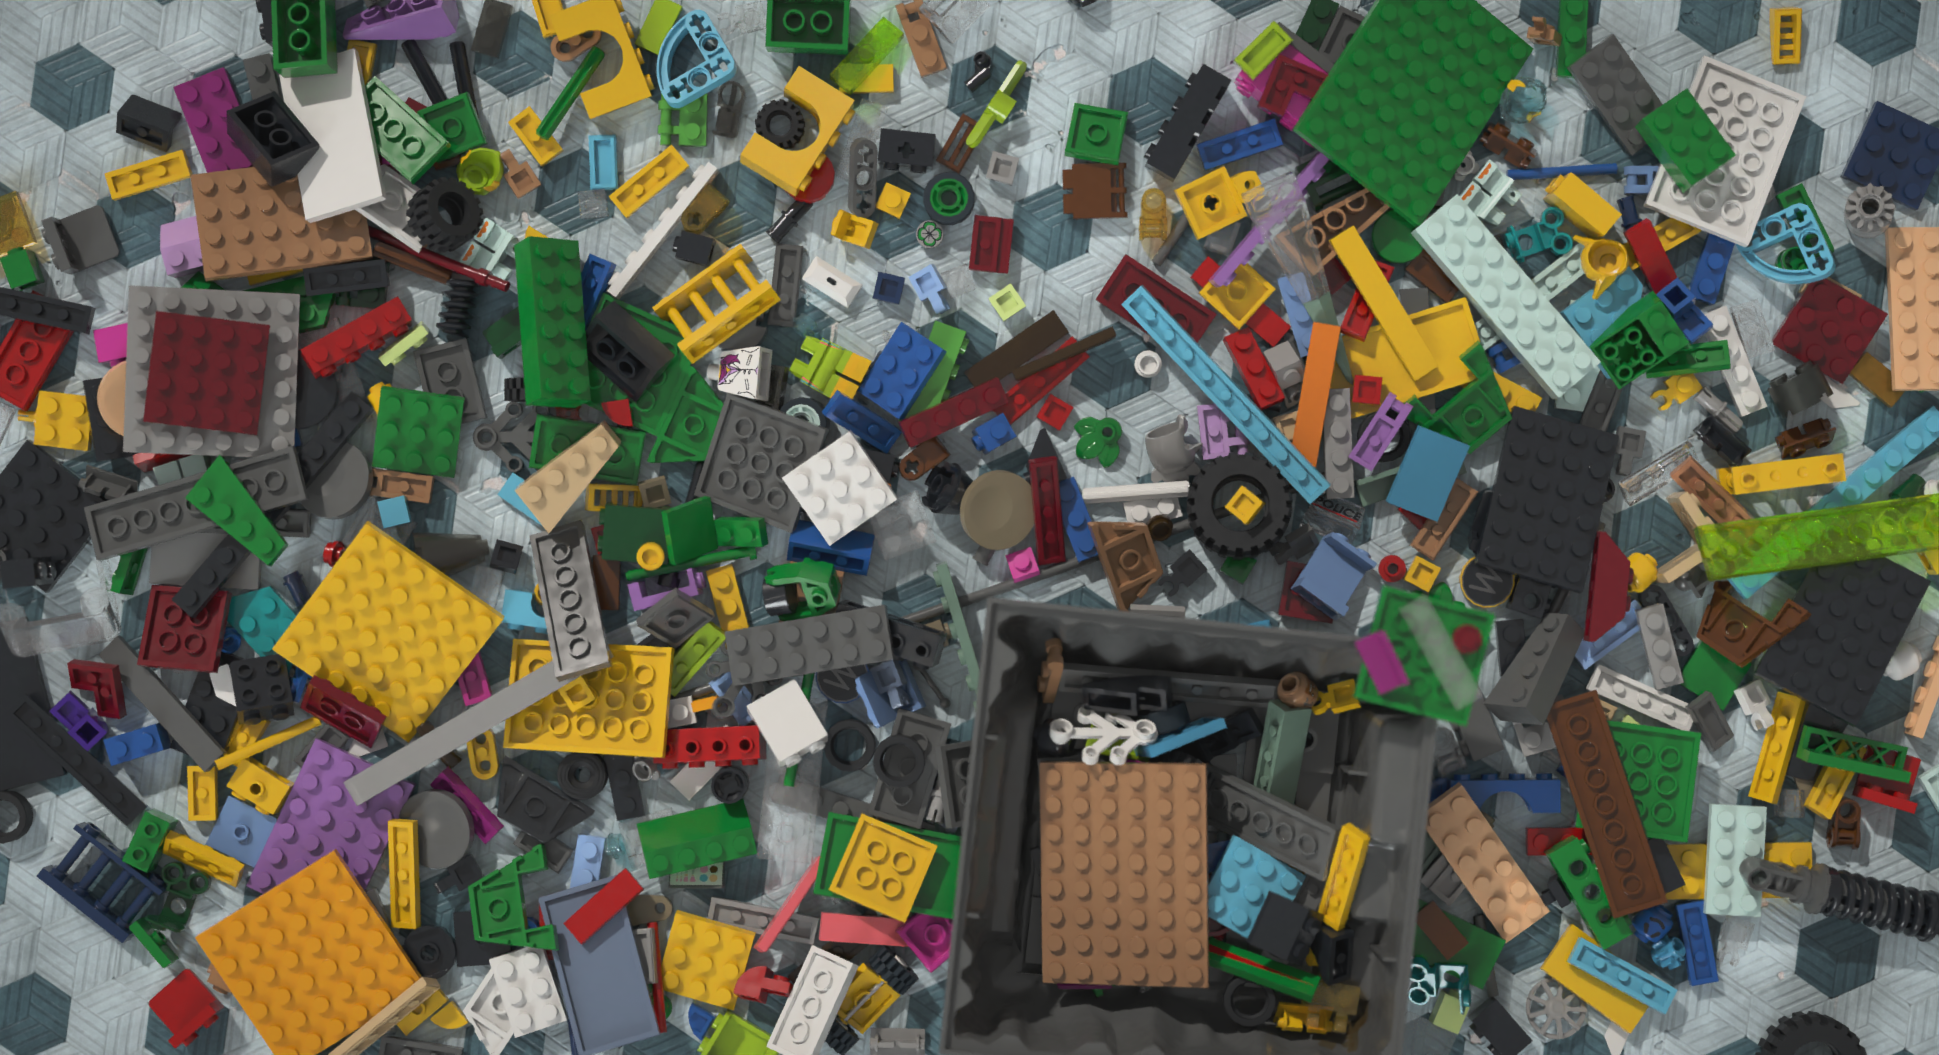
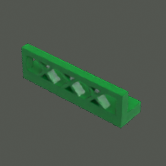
[1796,725,1911,783]

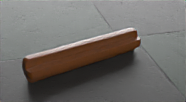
[373,242,452,285]

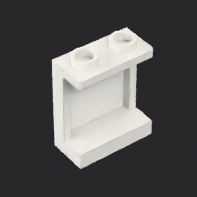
[747,679,828,768]

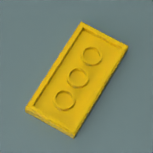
[1540,924,1649,1034]

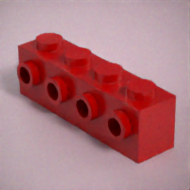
[301,296,412,379]
[653,725,767,769]

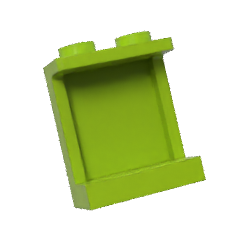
[697,1009,778,1055]

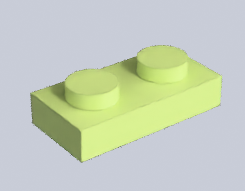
[378,321,429,366]

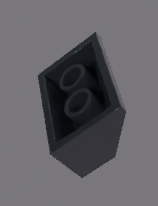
[227,91,320,187]
[585,301,675,402]

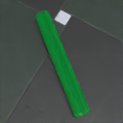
[536,46,605,140]

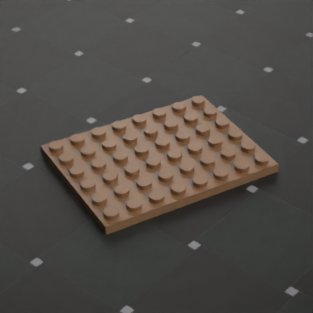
[1039,761,1209,988]

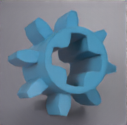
[1651,934,1686,970]

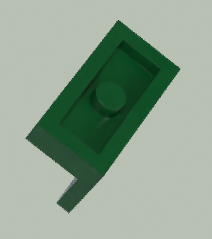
[483,306,521,359]

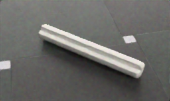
[1082,480,1190,504]

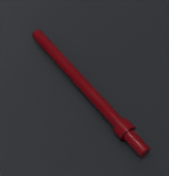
[368,225,510,292]

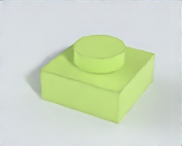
[988,283,1026,322]

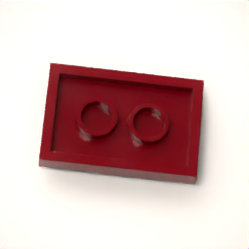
[300,675,387,748]

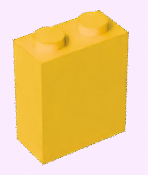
[1543,172,1622,238]

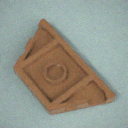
[1087,521,1163,612]

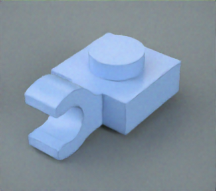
[908,264,951,314]

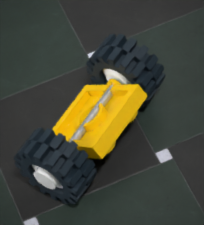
[825,945,919,1055]

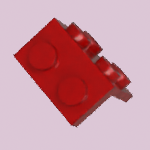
[149,969,224,1049]

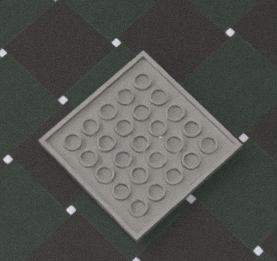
[123,285,300,457]

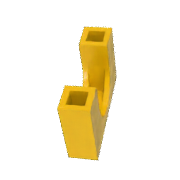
[549,0,655,119]
[740,66,856,197]

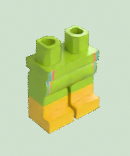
[789,336,872,399]

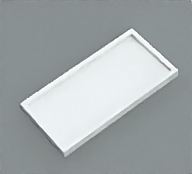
[279,48,387,223]

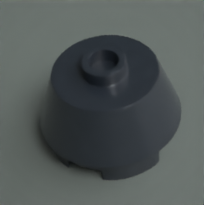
[922,461,973,515]

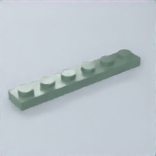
[933,561,980,708]

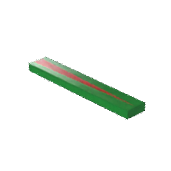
[1209,937,1321,1003]

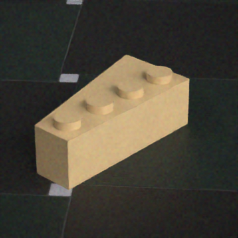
[515,420,621,533]

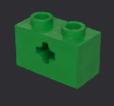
[122,808,179,873]

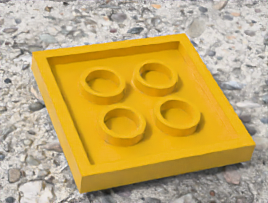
[829,814,938,923]
[661,910,756,1010]

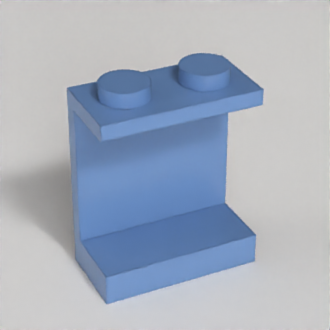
[1291,532,1377,620]

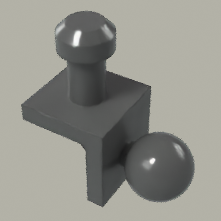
[1674,548,1729,598]

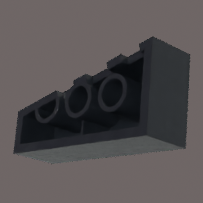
[1144,64,1232,182]

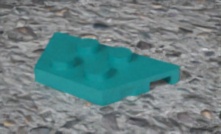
[227,586,297,677]

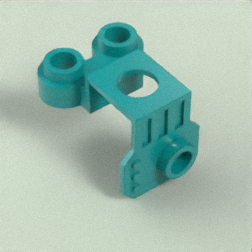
[1504,207,1573,264]
[1408,957,1471,1014]

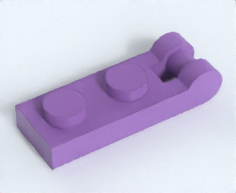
[1348,392,1413,472]

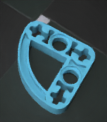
[657,10,737,108]
[1736,203,1836,284]

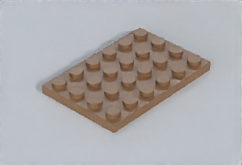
[190,167,373,282]

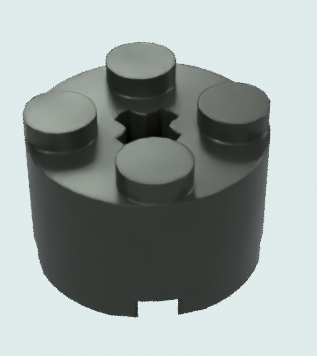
[1767,360,1833,419]

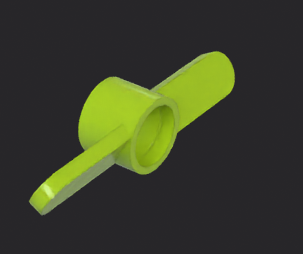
[966,60,1027,148]

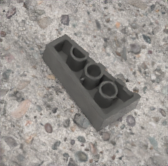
[1483,613,1584,725]

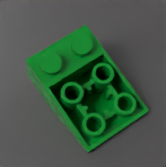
[1589,291,1689,390]

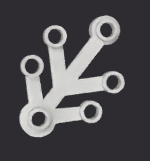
[1050,706,1158,765]

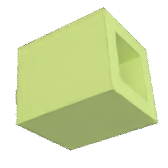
[1429,989,1470,1034]

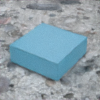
[377,495,412,528]

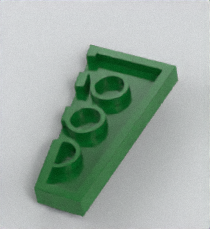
[185,455,288,566]

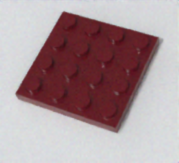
[143,311,270,435]

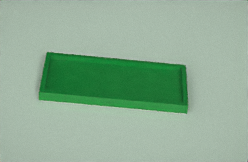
[813,812,962,920]

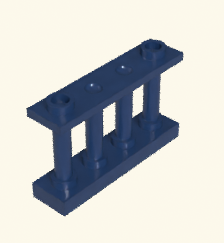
[36,822,168,944]

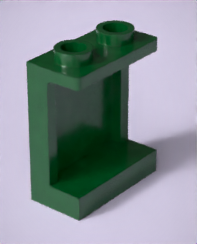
[597,502,673,565]

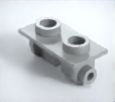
[870,1028,925,1055]

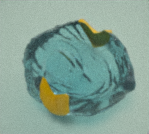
[1500,76,1547,124]

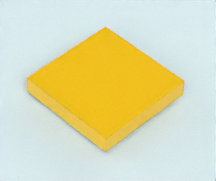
[1198,263,1276,330]

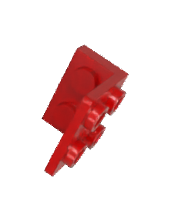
[1852,745,1921,814]

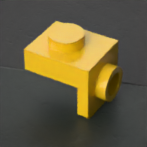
[831,209,879,249]

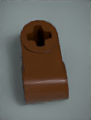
[899,436,951,481]
[1826,796,1861,850]

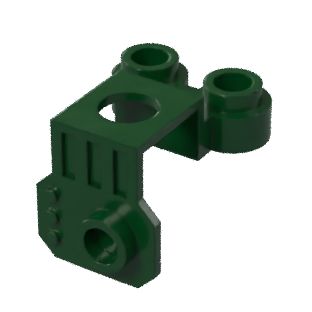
[145,862,211,933]

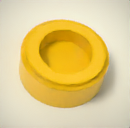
[637,542,665,571]

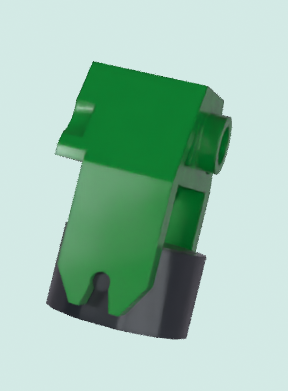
[762,557,841,622]

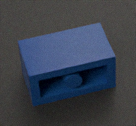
[103,723,171,766]

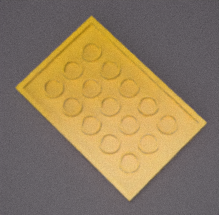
[503,639,675,758]

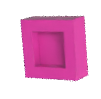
[1005,547,1040,583]

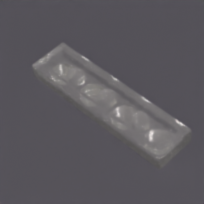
[1399,595,1483,710]

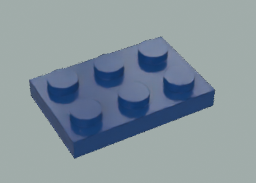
[857,322,947,420]

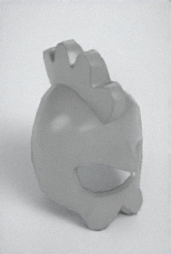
[1145,414,1203,483]

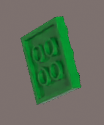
[372,386,465,478]

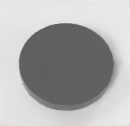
[301,442,373,520]
[399,789,475,869]

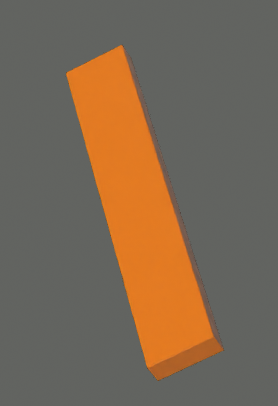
[1288,321,1341,485]

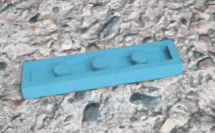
[1566,937,1677,1014]

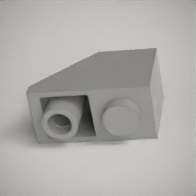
[1263,341,1304,409]

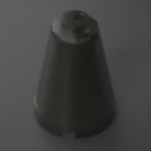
[412,532,490,577]

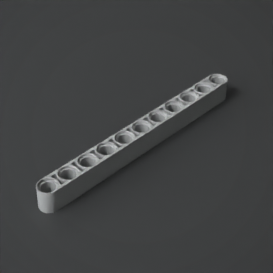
[343,647,614,806]

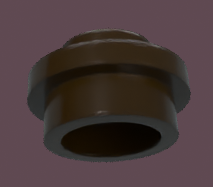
[1146,515,1173,541]

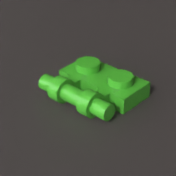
[658,91,708,147]

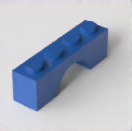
[1447,773,1561,813]

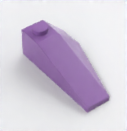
[343,0,459,40]

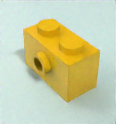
[227,756,294,815]

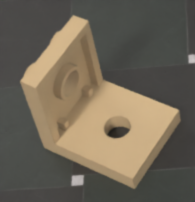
[1656,491,1724,584]

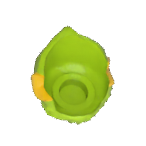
[456,148,504,196]

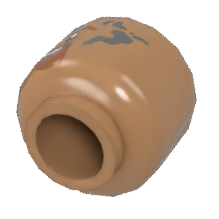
[1277,671,1318,708]

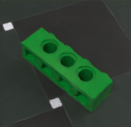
[1544,835,1633,950]

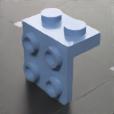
[855,659,926,728]

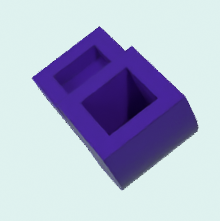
[49,690,109,751]

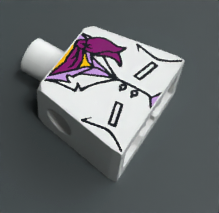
[707,346,772,402]

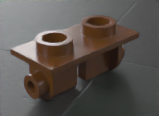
[1479,122,1537,169]
[1775,418,1836,459]

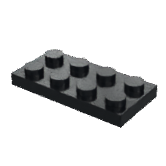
[170,652,244,767]

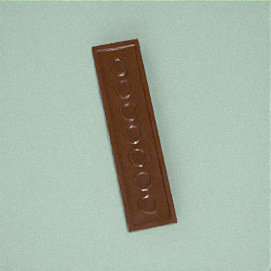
[1546,690,1668,918]

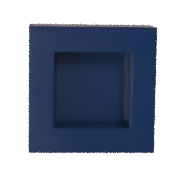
[872,272,905,305]

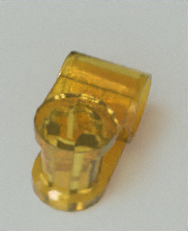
[681,183,730,235]
[1139,188,1167,241]

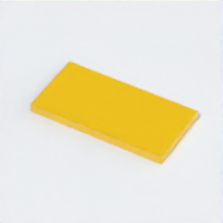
[1330,297,1480,419]

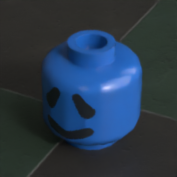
[1632,904,1673,943]

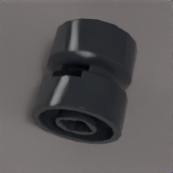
[711,765,750,804]

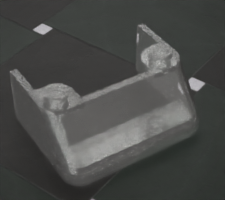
[0,559,121,657]

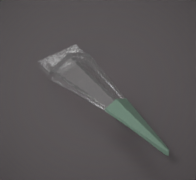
[1241,171,1353,385]

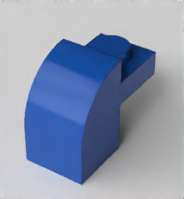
[1656,277,1713,344]

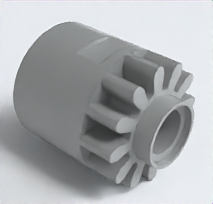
[1844,183,1895,238]

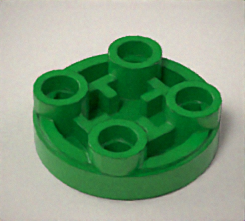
[1371,209,1424,264]

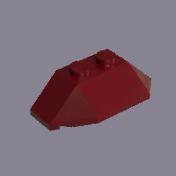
[1583,531,1634,642]

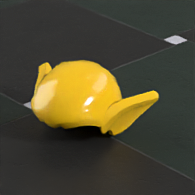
[1573,235,1629,300]

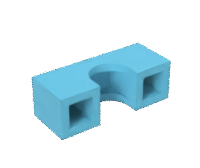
[502,589,547,634]

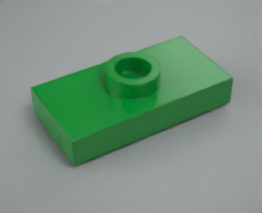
[129,917,179,968]

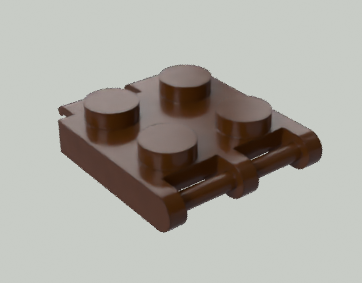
[1062,163,1128,220]

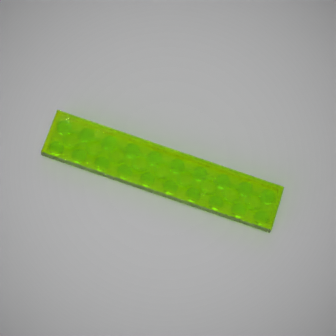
[1693,493,1939,581]

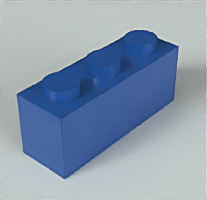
[786,519,875,576]

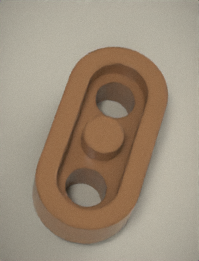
[550,31,602,62]

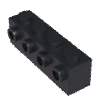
[836,599,947,669]

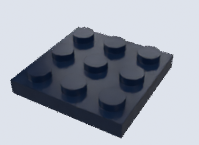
[1840,101,1939,211]

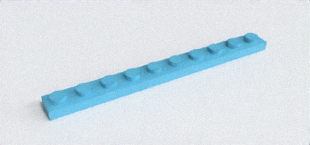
[1121,285,1331,504]
[1726,406,1939,600]

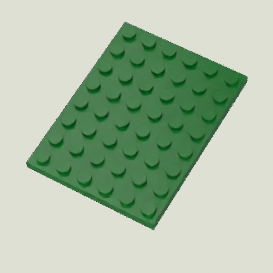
[1293,0,1533,227]

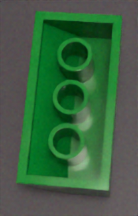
[636,798,757,879]

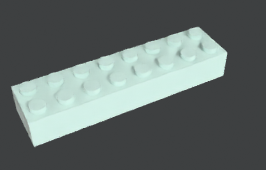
[1411,194,1600,399]

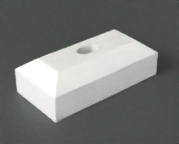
[802,256,863,308]

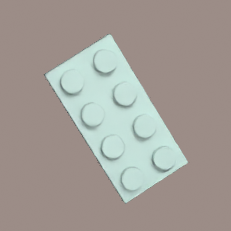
[1703,803,1767,917]

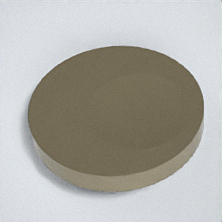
[960,470,1034,550]

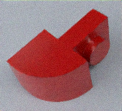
[733,966,794,1004]

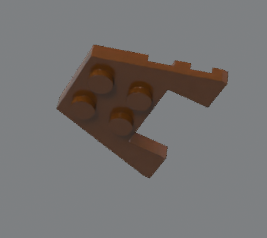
[1696,557,1812,668]

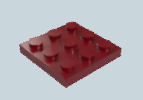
[1770,278,1888,384]
[137,585,232,674]

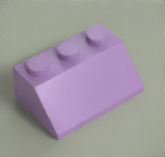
[160,216,204,278]

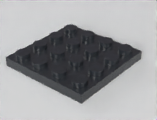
[0,440,107,593]

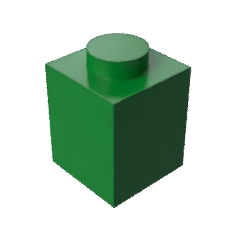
[0,247,45,291]

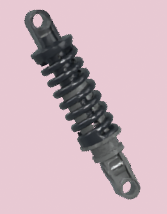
[1739,857,1939,942]

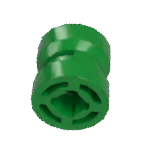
[1775,246,1808,270]

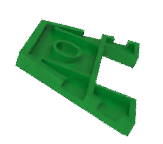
[1397,341,1512,454]
[468,844,560,951]

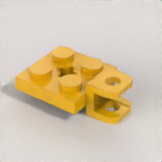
[1174,166,1263,240]

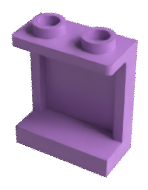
[627,568,706,611]

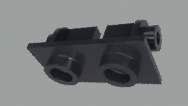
[1693,414,1752,467]

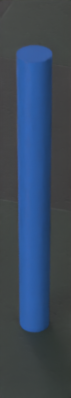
[1506,163,1617,180]

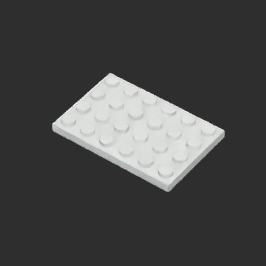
[1644,55,1806,248]

